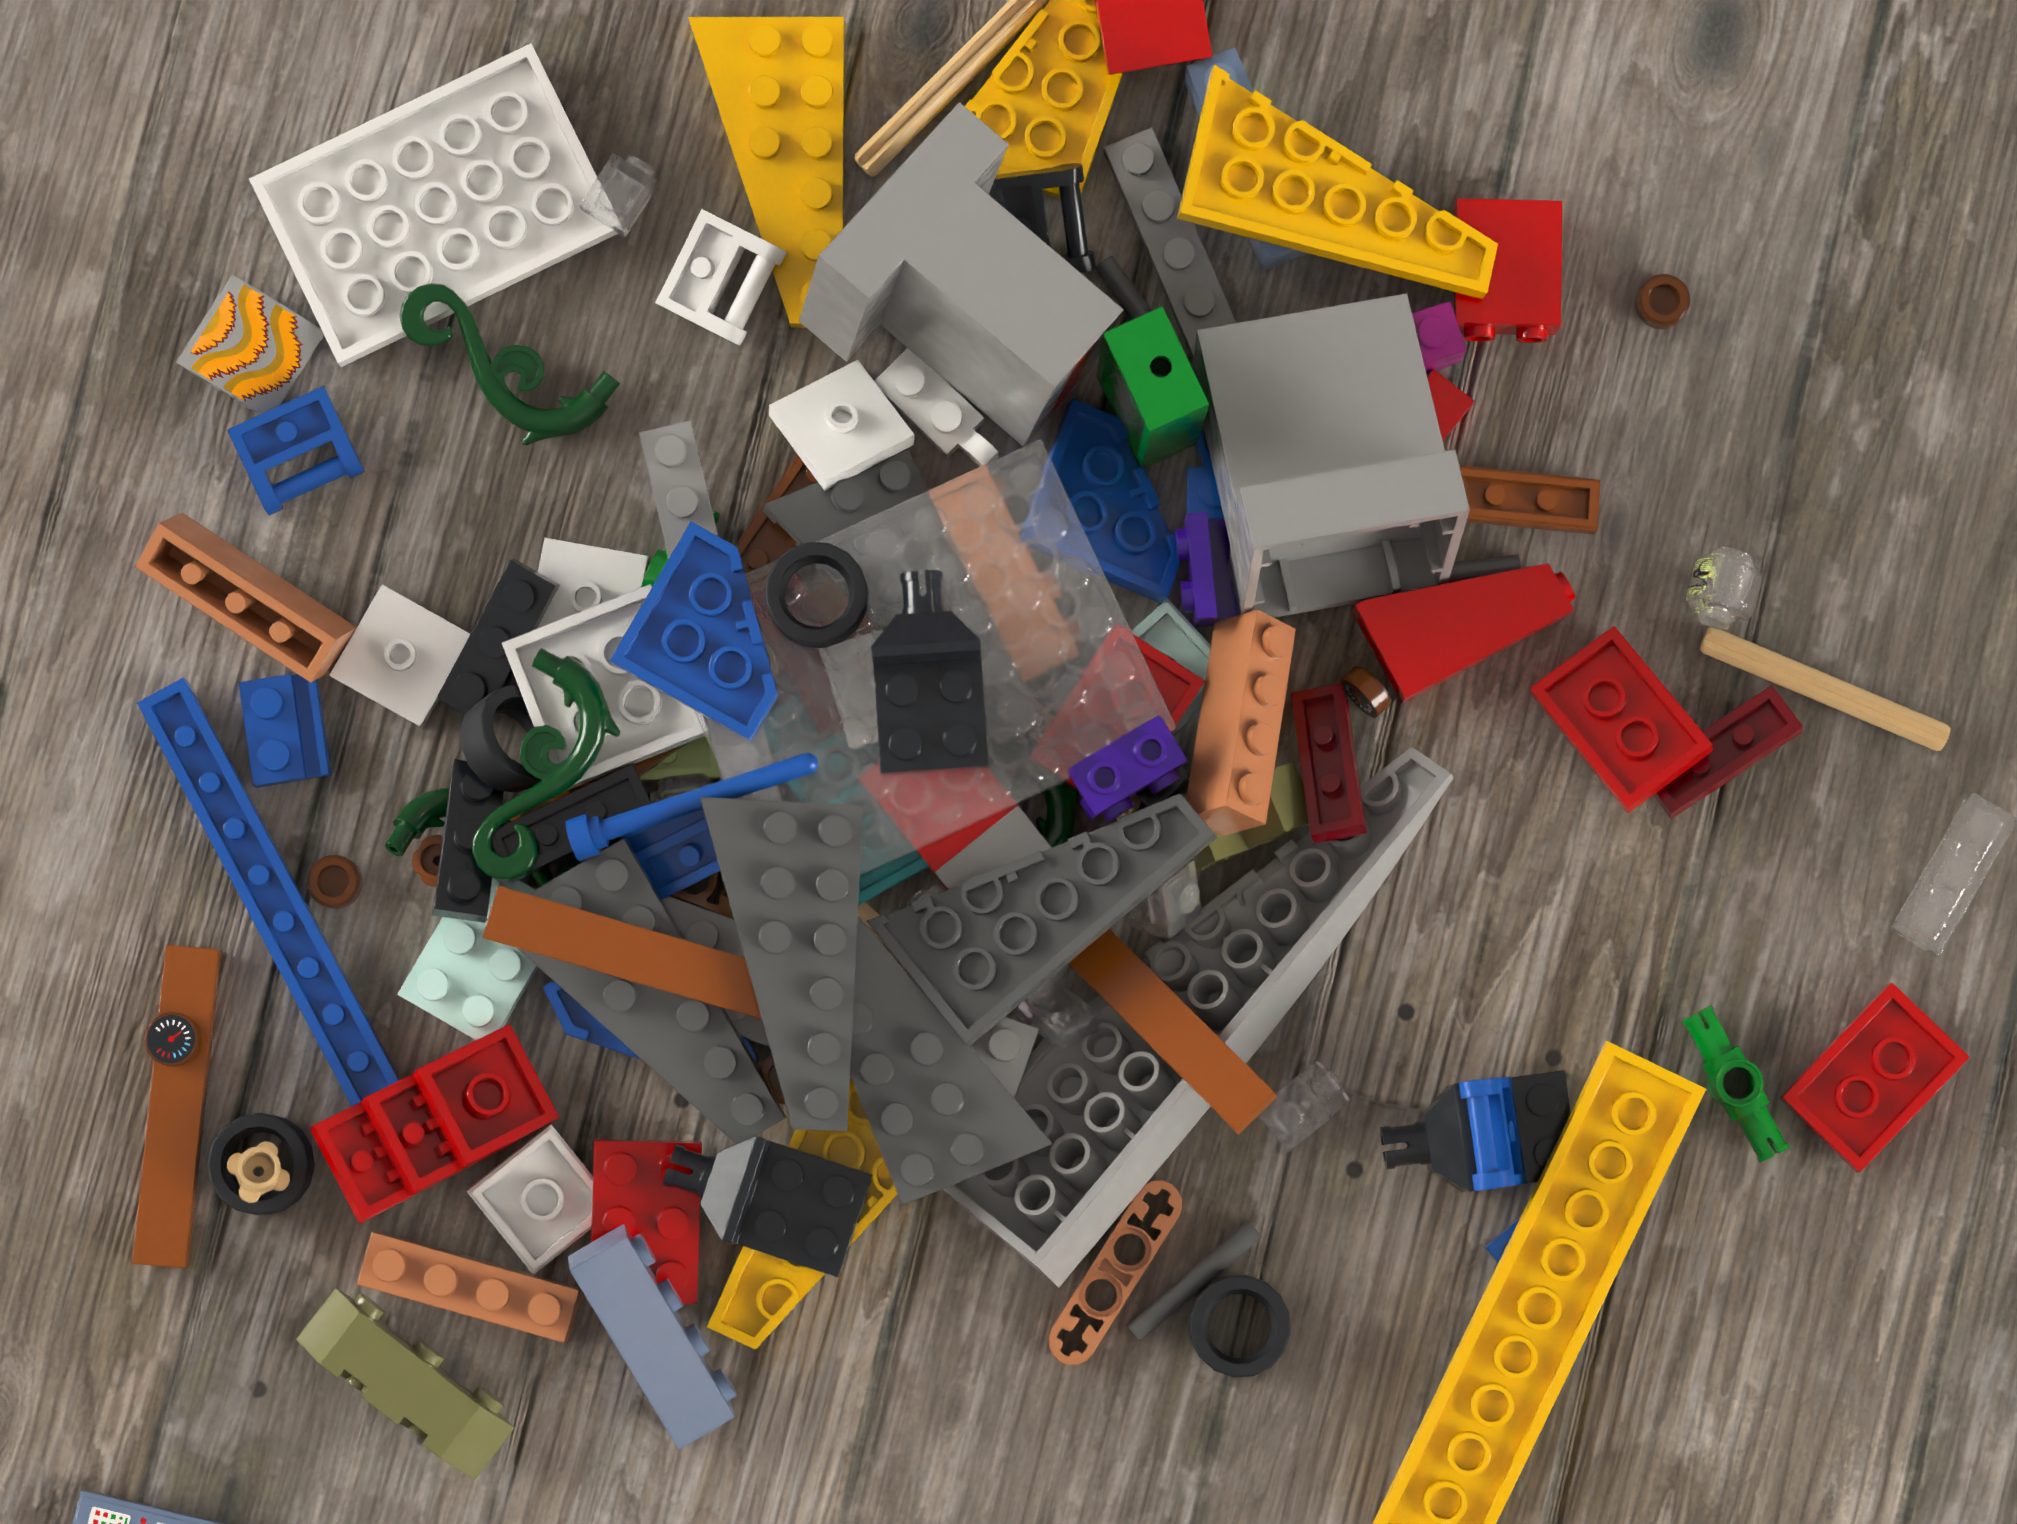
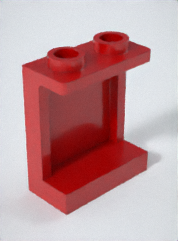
[1452,198,1562,343]

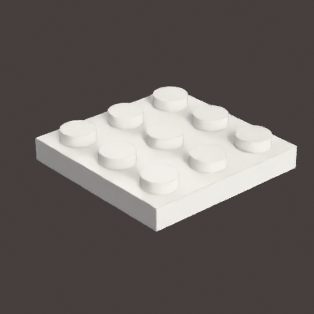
[502,584,710,791]

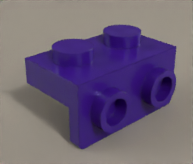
[1175,512,1238,627]
[1068,716,1187,822]

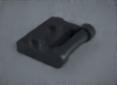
[990,163,1096,273]

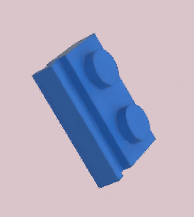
[238,674,332,788]
[621,809,720,899]

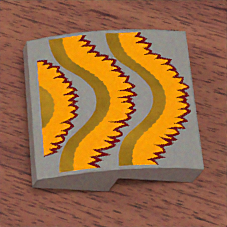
[176,275,324,415]

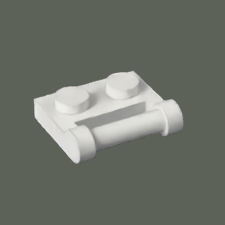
[655,209,787,346]

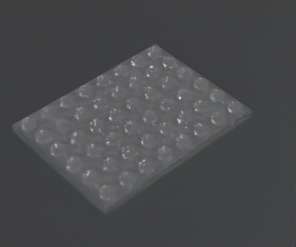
[694,439,1177,876]

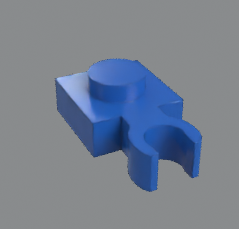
[1186,431,1224,520]

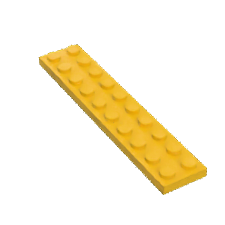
[1372,1041,1706,1524]

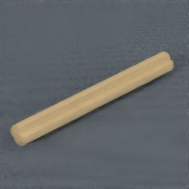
[854,0,1050,177]
[1700,627,1951,751]

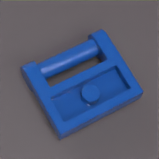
[227,386,365,516]
[1459,1077,1527,1191]

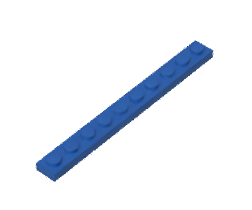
[137,677,401,1106]

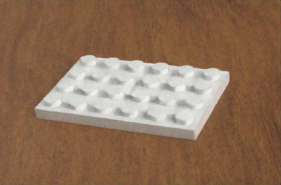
[249,43,623,367]

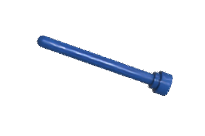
[565,753,818,861]

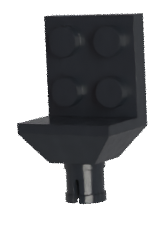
[871,570,989,775]
[1380,1070,1571,1192]
[663,1136,873,1278]

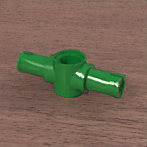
[1682,1005,1790,1163]

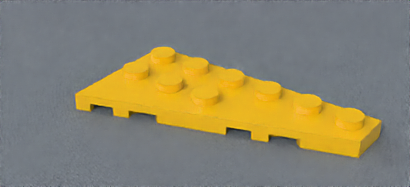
[965,0,1124,200]
[688,17,845,328]
[1177,64,1498,299]
[707,1076,898,1349]

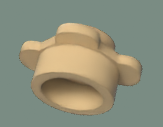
[227,1141,290,1203]

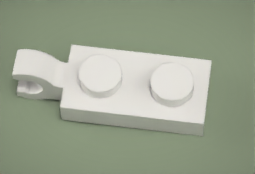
[874,348,999,469]

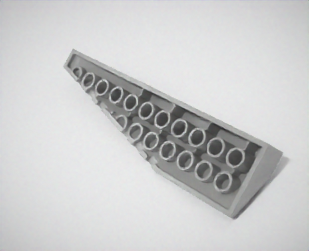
[942,747,1454,1287]

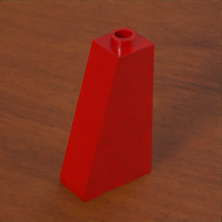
[1352,563,1575,704]

